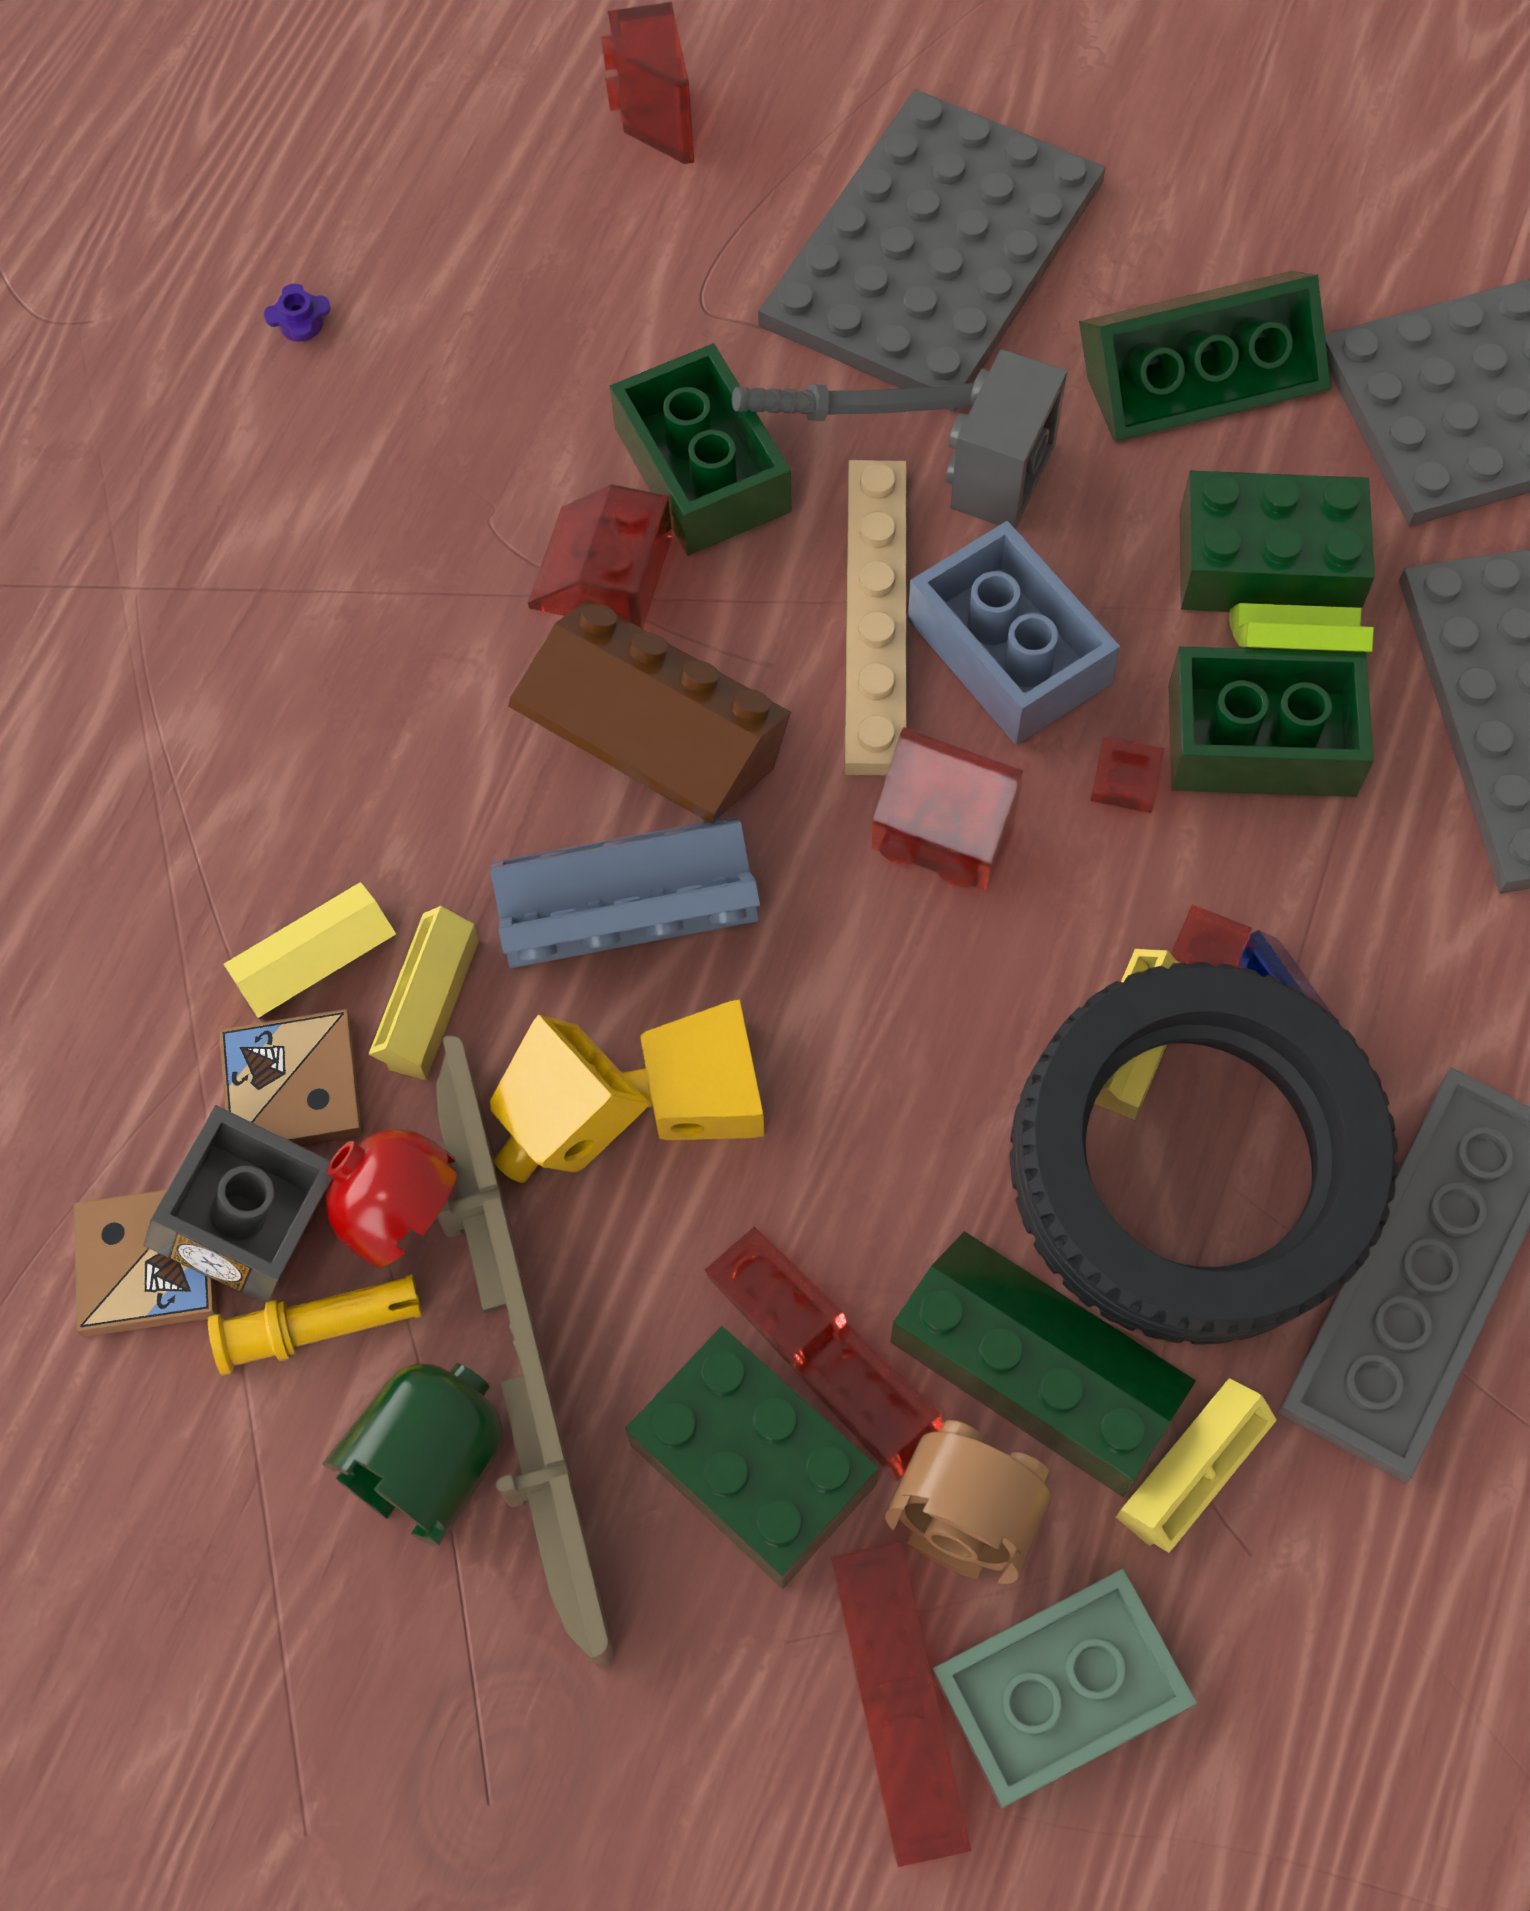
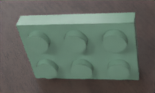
[931,1569,1197,1809]

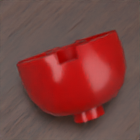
[326,1129,457,1268]

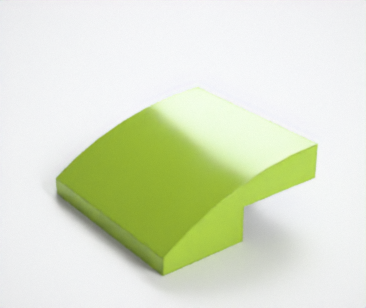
[1229,603,1374,653]

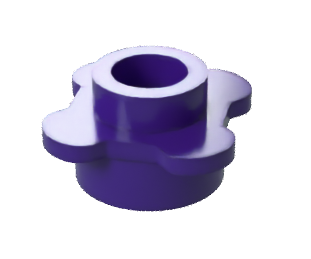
[264,283,331,341]

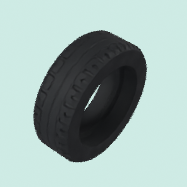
[1010,962,1398,1345]

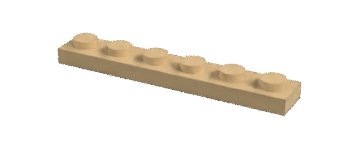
[845,460,906,776]

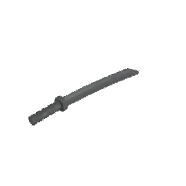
[732,382,975,421]

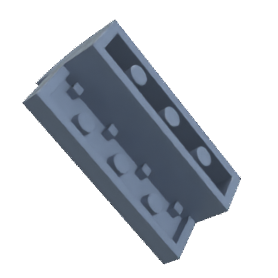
[490,816,760,968]

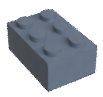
[908,521,1120,746]

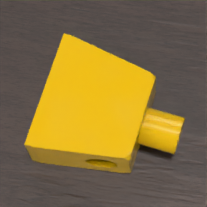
[622,999,765,1140]
[490,1015,650,1183]

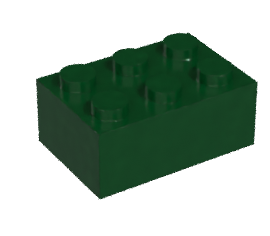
[609,343,792,556]
[1179,470,1375,612]
[1168,646,1374,797]
[625,1326,879,1589]

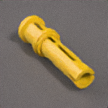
[208,1274,422,1376]

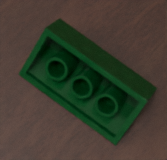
[1079,271,1331,441]
[890,1231,1196,1497]

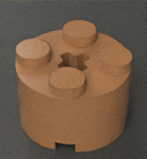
[885,1420,1051,1584]

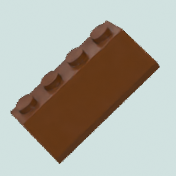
[508,599,791,824]

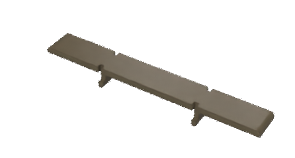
[436,1036,615,1669]

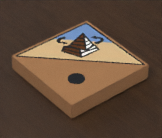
[219,1009,363,1146]
[74,1189,218,1337]

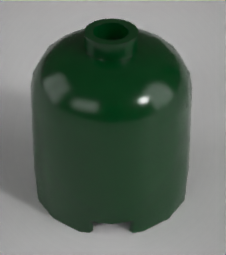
[322,1363,503,1546]

